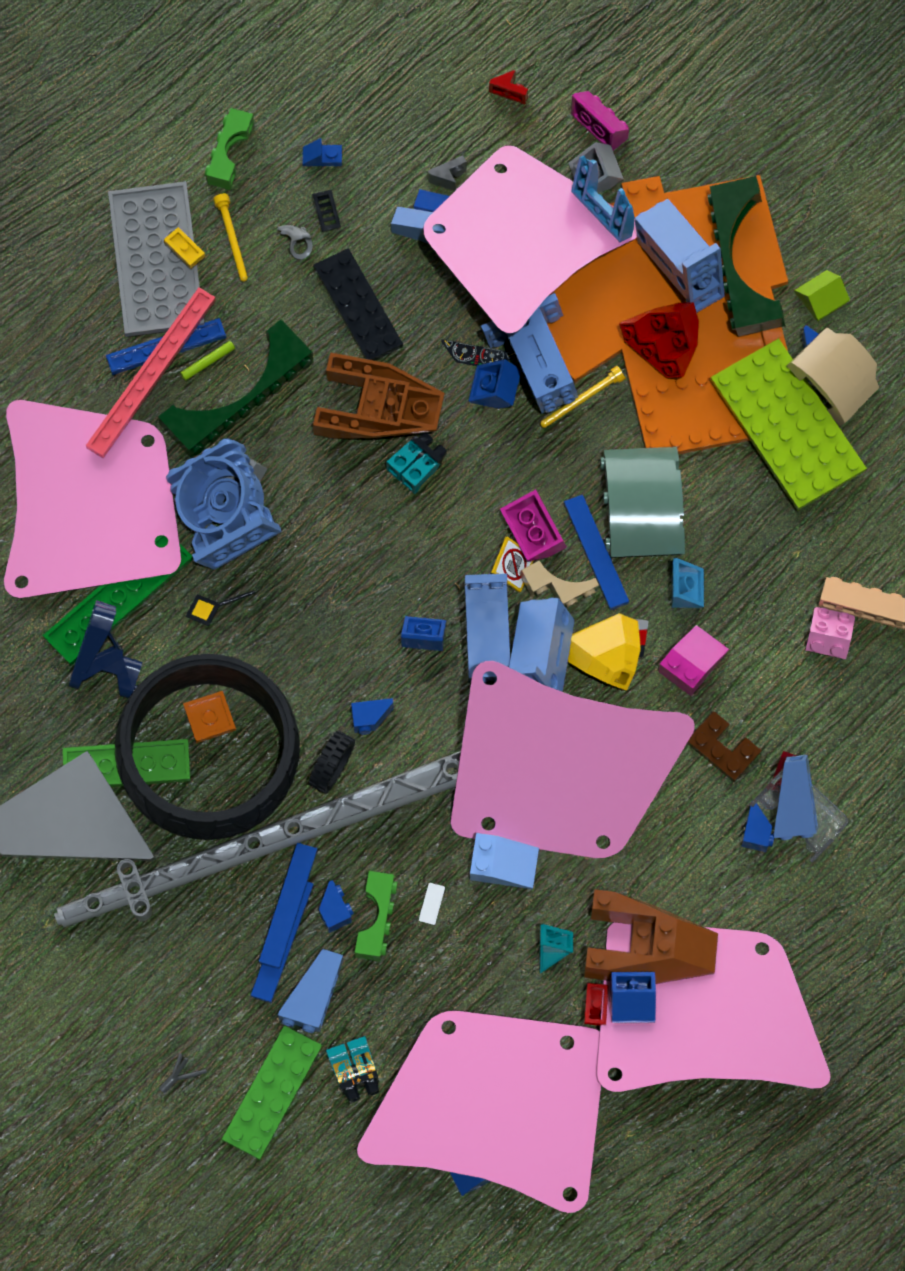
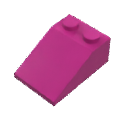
[658,625,729,696]

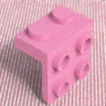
[806,607,855,659]

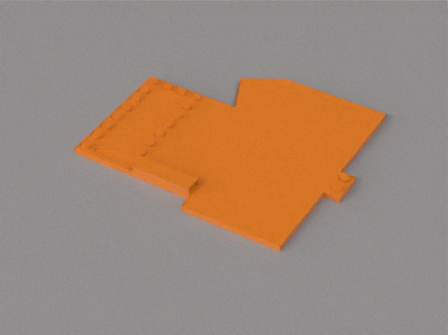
[547,175,788,455]

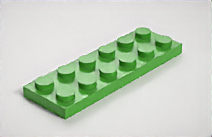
[63,739,191,787]
[222,1025,323,1161]

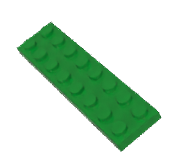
[42,535,193,666]

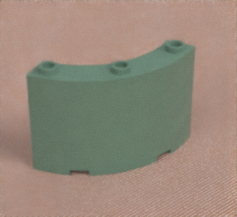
[600,447,685,557]

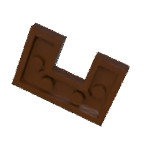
[687,711,762,782]

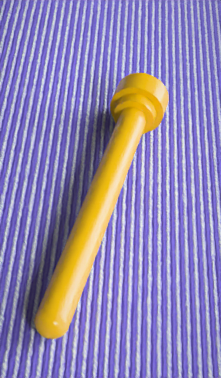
[213,193,248,282]
[540,366,626,428]

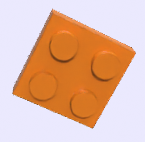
[183,691,236,744]

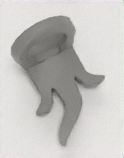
[277,225,313,259]

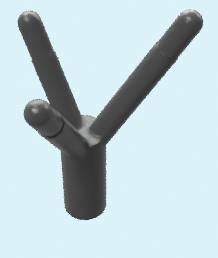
[159,1054,207,1094]

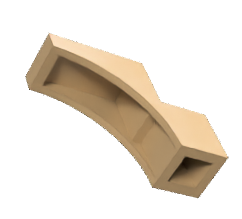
[519,561,599,607]

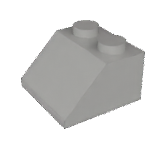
[569,142,623,193]

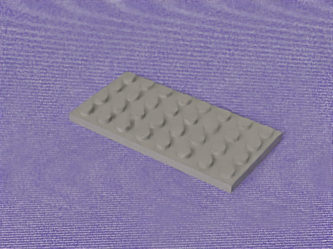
[108,181,204,337]

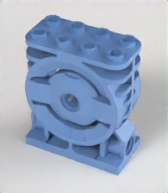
[166,438,282,570]

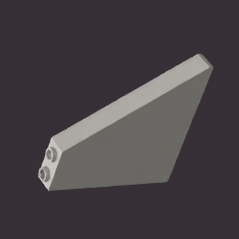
[0,751,156,861]

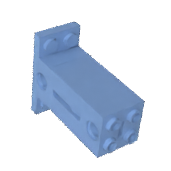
[635,199,725,312]
[481,293,578,413]
[464,574,510,683]
[509,598,575,692]

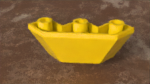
[568,613,641,691]

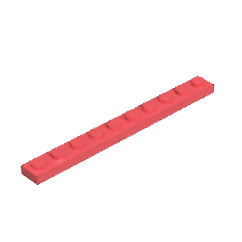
[86,287,216,458]

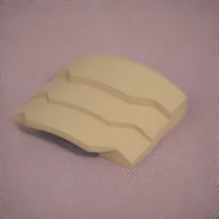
[787,328,880,426]

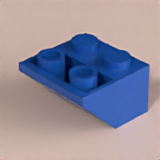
[610,972,656,1023]

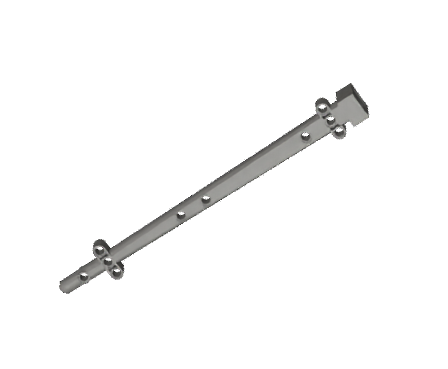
[54,751,461,928]

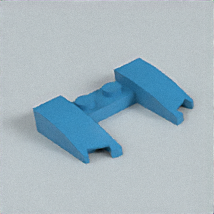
[571,156,635,242]

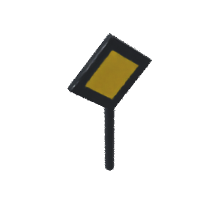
[185,590,255,627]

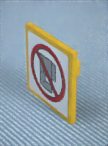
[491,536,534,592]

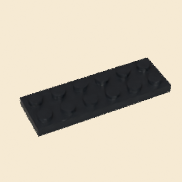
[313,248,403,361]

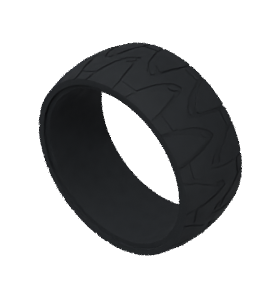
[115,654,300,840]

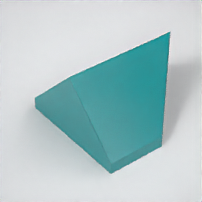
[540,924,573,974]

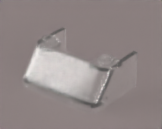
[750,768,849,863]

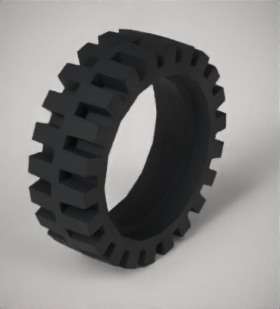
[308,731,355,794]

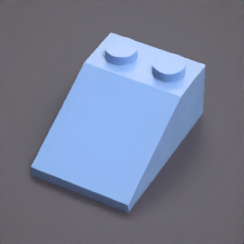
[470,833,539,889]

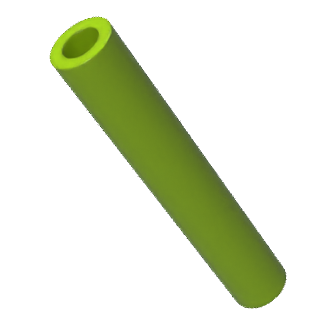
[180,341,235,381]

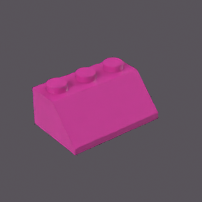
[571,91,629,151]
[500,489,567,561]

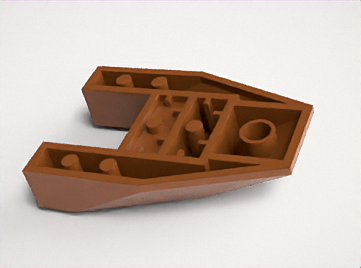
[313,352,445,438]
[584,889,718,984]

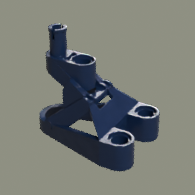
[68,600,142,698]

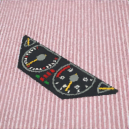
[441,339,516,366]

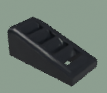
[312,190,341,232]

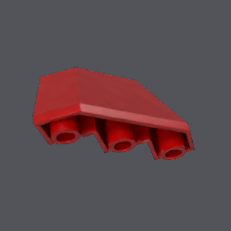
[619,302,699,378]

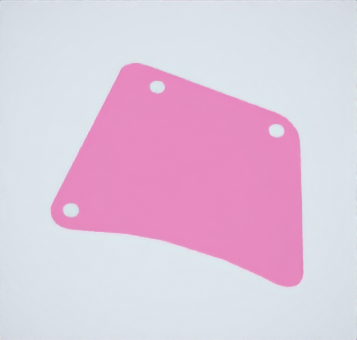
[424,146,637,333]
[4,400,181,598]
[450,661,695,858]
[597,922,830,1092]
[357,1011,601,1213]

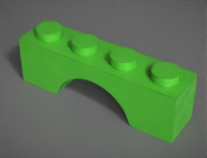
[205,108,254,190]
[355,871,398,962]

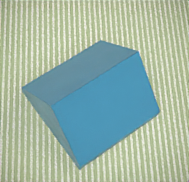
[672,558,704,608]

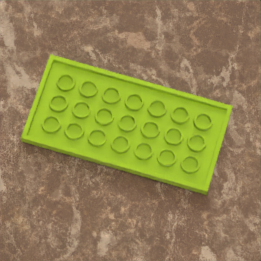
[710,338,867,511]

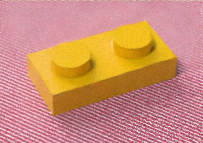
[164,227,205,269]

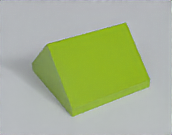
[794,270,850,322]

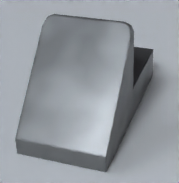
[428,156,467,191]

